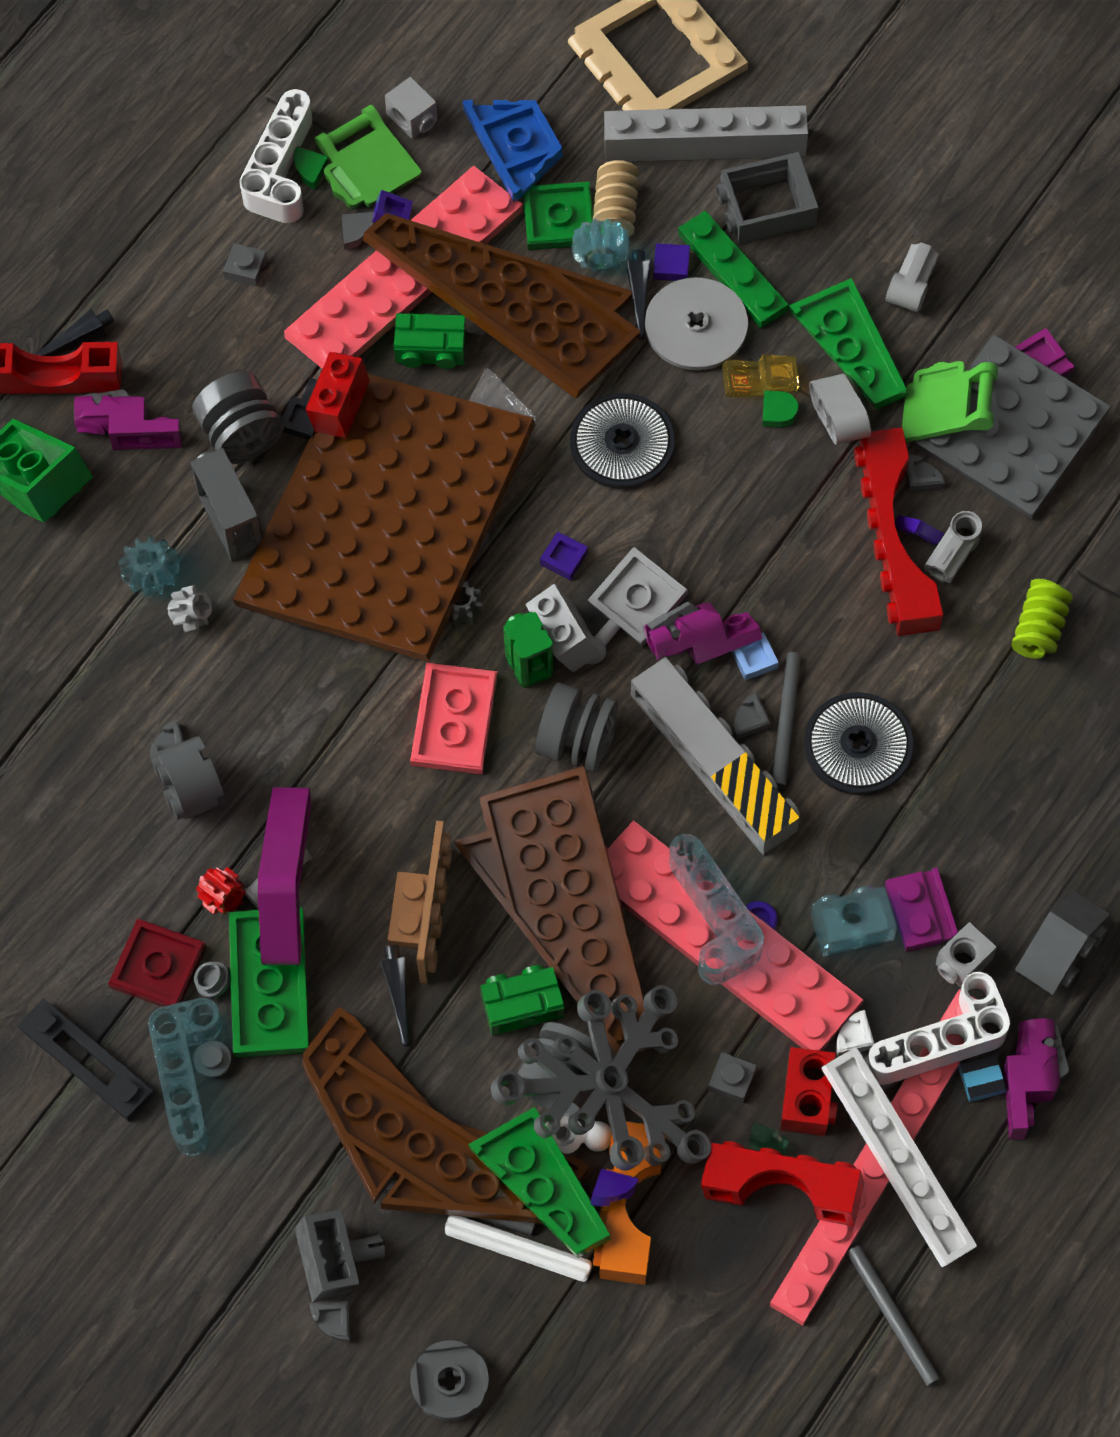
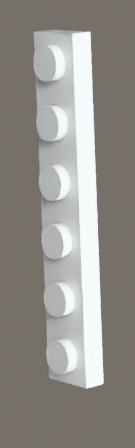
[821,1047,977,1267]

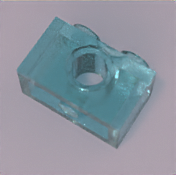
[811,886,897,957]

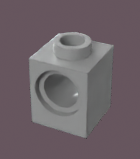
[385,77,438,139]
[936,922,997,987]

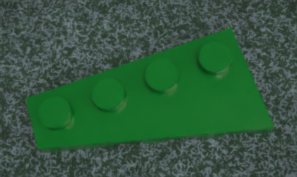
[789,278,908,409]
[468,1107,611,1258]

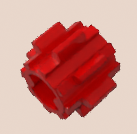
[196,867,246,915]

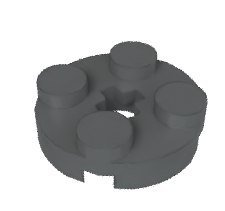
[410,1340,489,1421]

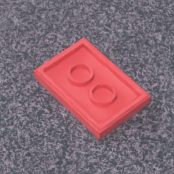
[410,663,498,775]

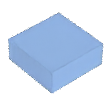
[731,633,778,681]

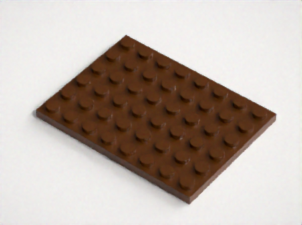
[233,374,535,662]

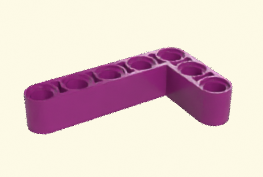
[258,787,311,965]

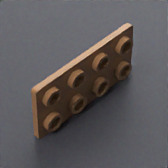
[388,820,452,984]

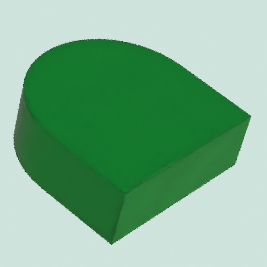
[762,390,798,427]

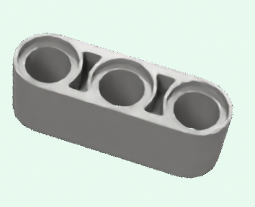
[809,373,871,445]

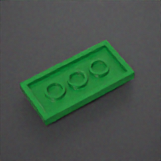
[229,907,309,1058]

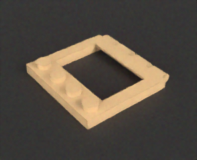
[568,0,748,110]

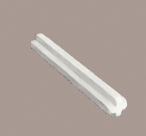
[445,1215,592,1282]

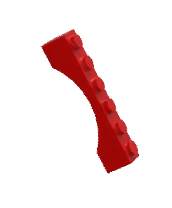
[854,427,943,636]

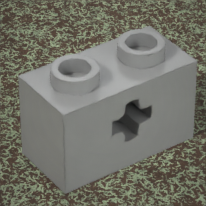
[525,584,602,672]

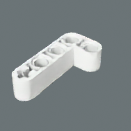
[240,89,313,223]
[867,972,1010,1085]

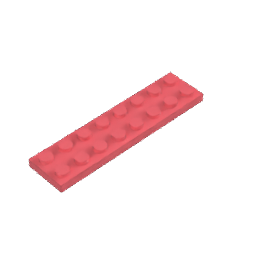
[284,166,523,369]
[607,820,863,1051]

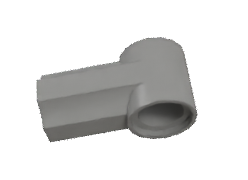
[885,242,939,313]
[924,511,982,583]

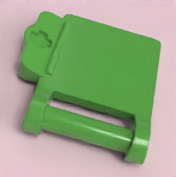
[314,105,421,209]
[902,361,999,443]

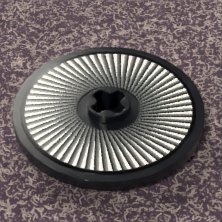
[570,393,675,489]
[804,692,913,795]

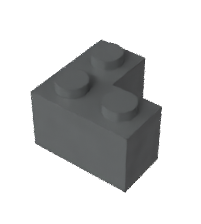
[1015,890,1110,995]

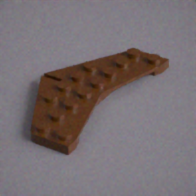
[303,1007,589,1224]

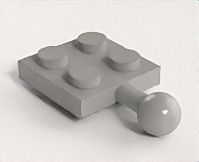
[586,547,689,665]

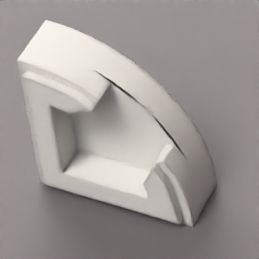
[836,1010,874,1057]

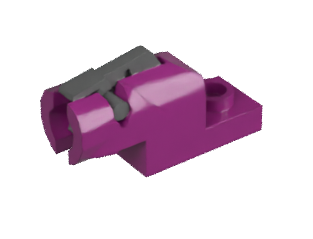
[74,389,182,450]
[643,602,763,665]
[1003,1018,1069,1140]

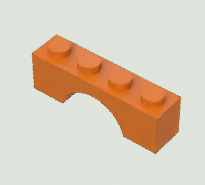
[593,1121,665,1285]

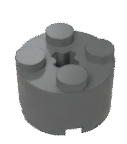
[150,736,226,820]

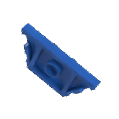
[462,100,563,202]

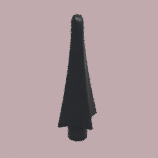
[627,249,651,339]
[35,308,115,356]
[380,945,410,1047]

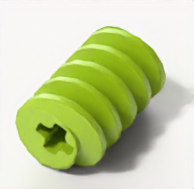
[1011,579,1073,659]

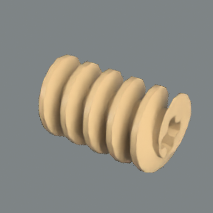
[592,160,639,238]

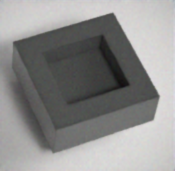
[223,243,267,286]
[708,1052,757,1103]

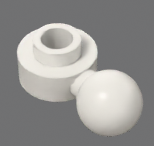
[545,1114,612,1154]

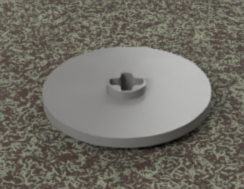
[645,277,748,370]

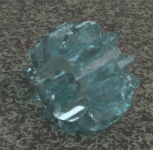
[572,218,630,272]
[119,534,180,597]

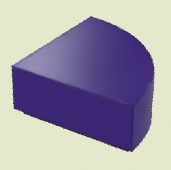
[895,515,944,545]
[590,1168,638,1206]

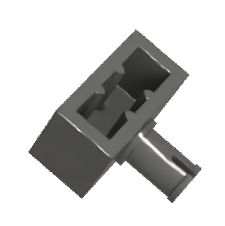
[295,1209,385,1303]

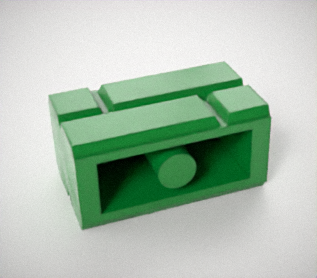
[394,313,466,369]
[503,611,554,688]
[480,965,565,1036]

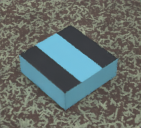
[958,1054,1007,1102]

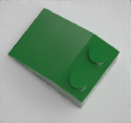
[0,418,93,523]

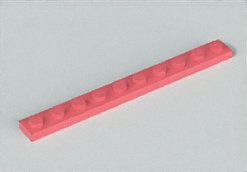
[770,989,983,1326]

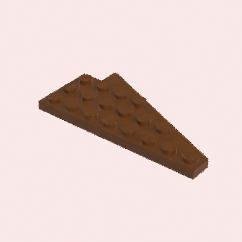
[363,213,641,399]
[455,766,655,1056]

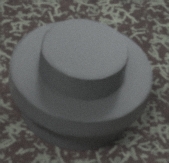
[194,962,231,999]
[193,1041,231,1078]

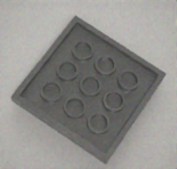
[915,334,1110,520]

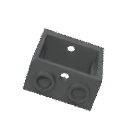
[716,152,818,244]
[190,448,262,562]

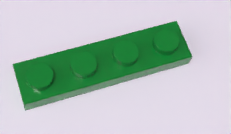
[678,211,788,329]

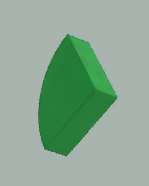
[294,146,328,189]

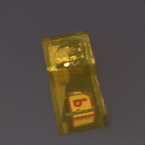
[722,355,799,397]

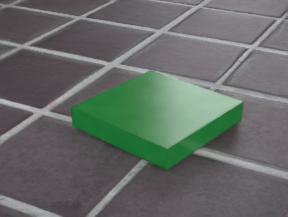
[523,182,595,250]

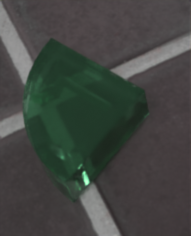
[749,1123,789,1155]

